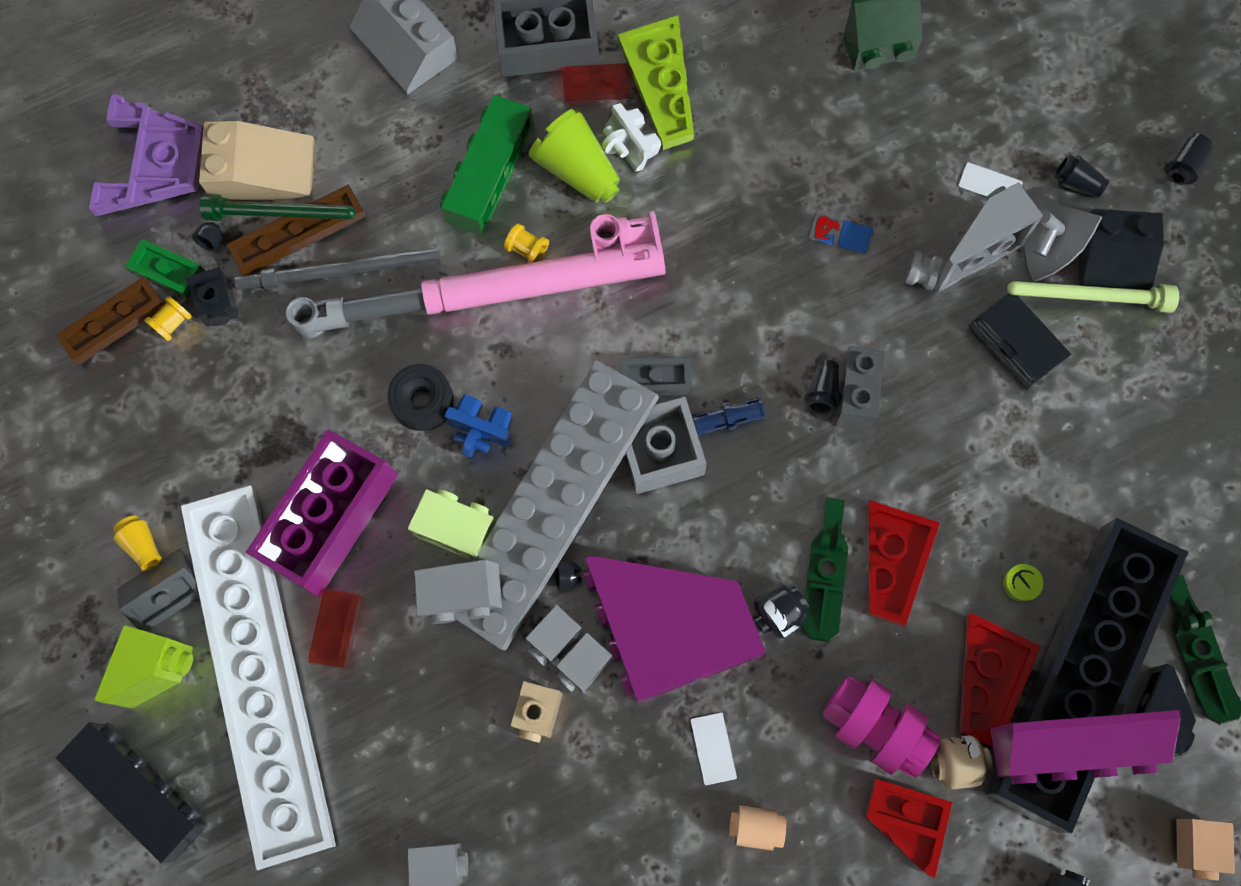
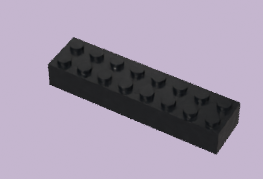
[985,518,1188,833]

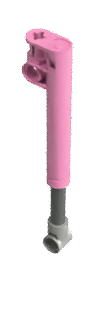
[286,210,665,339]

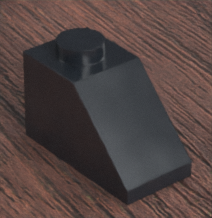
[1132,664,1196,757]

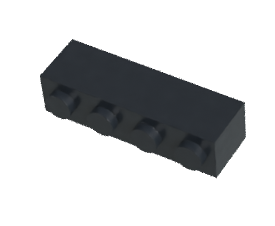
[55,722,208,864]

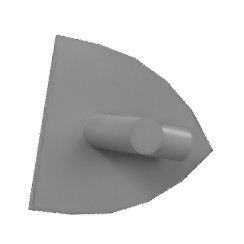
[1024,199,1102,282]

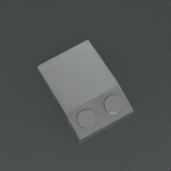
[934,182,1043,293]

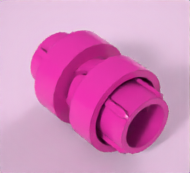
[822,676,941,778]

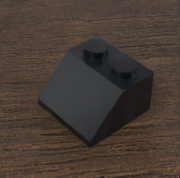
[1079,209,1164,290]

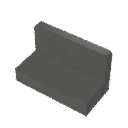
[117,549,200,631]

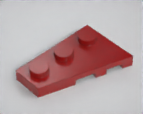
[869,500,940,628]
[959,612,1041,750]

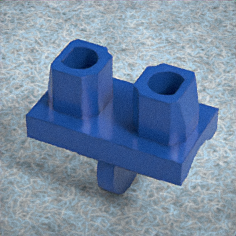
[445,394,513,458]

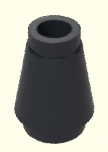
[1054,154,1109,198]
[804,360,840,415]

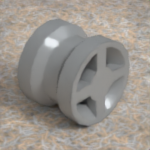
[905,250,943,291]

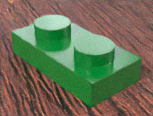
[125,239,205,299]

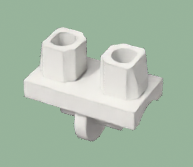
[602,103,662,172]

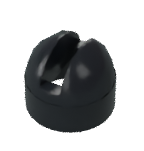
[192,222,223,252]
[556,561,583,591]

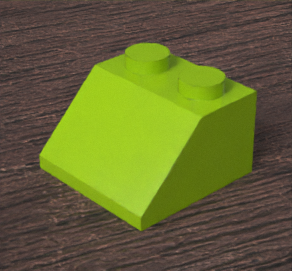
[94,625,194,708]

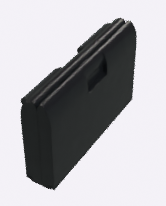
[969,293,1072,390]

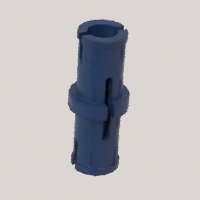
[691,397,766,436]

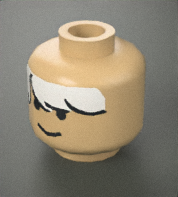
[930,735,992,790]

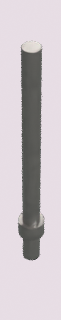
[234,248,440,290]

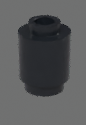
[1164,133,1213,185]

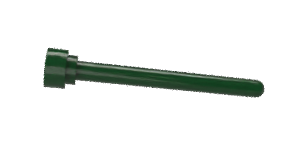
[199,194,356,221]

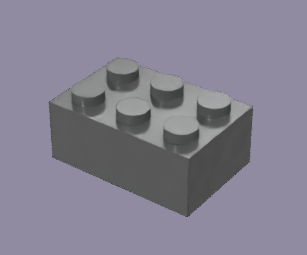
[493,0,600,77]

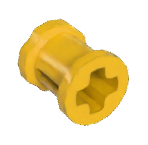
[504,223,549,263]
[144,296,192,342]

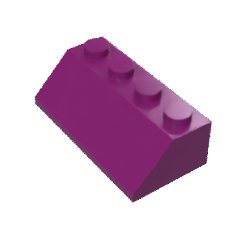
[245,429,399,598]
[990,710,1181,784]

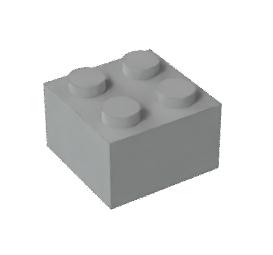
[624,397,707,494]

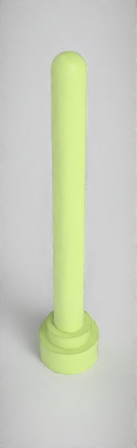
[1007,281,1179,313]

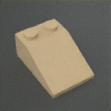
[199,121,315,201]

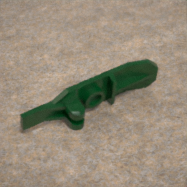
[802,497,849,642]
[1170,574,1241,725]

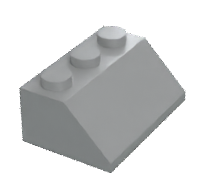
[349,0,458,95]

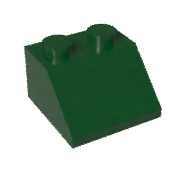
[843,0,923,71]

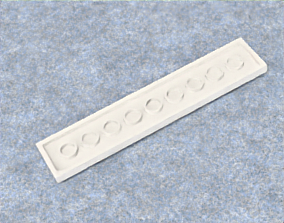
[181,485,336,870]

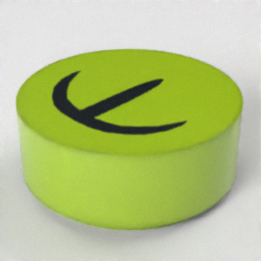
[1003,564,1044,603]

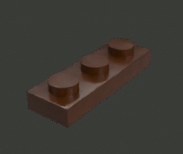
[56,276,164,365]

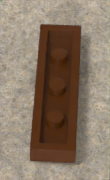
[226,184,366,275]

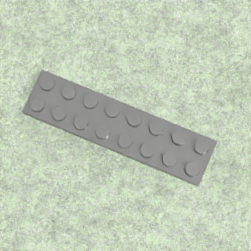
[454,360,659,650]

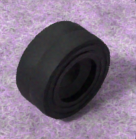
[387,364,454,431]

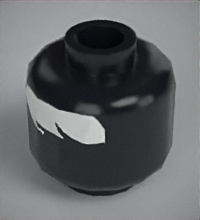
[752,583,810,639]

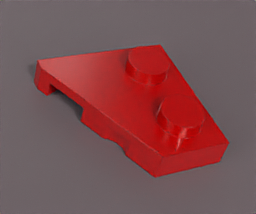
[865,779,953,878]

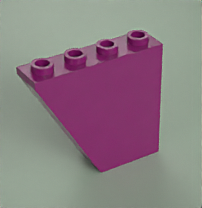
[582,556,766,703]

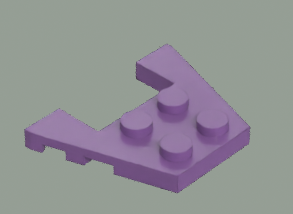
[89,94,204,216]

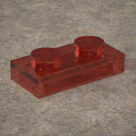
[563,63,630,103]
[307,589,363,669]

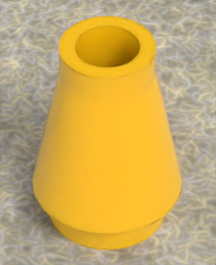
[112,515,162,571]

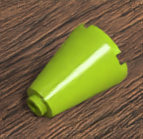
[528,109,620,203]

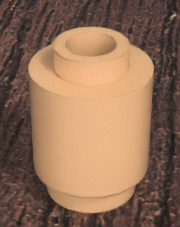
[728,805,787,851]

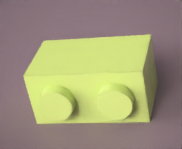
[408,489,496,561]

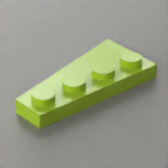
[618,15,694,150]

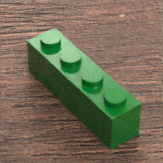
[440,95,534,236]

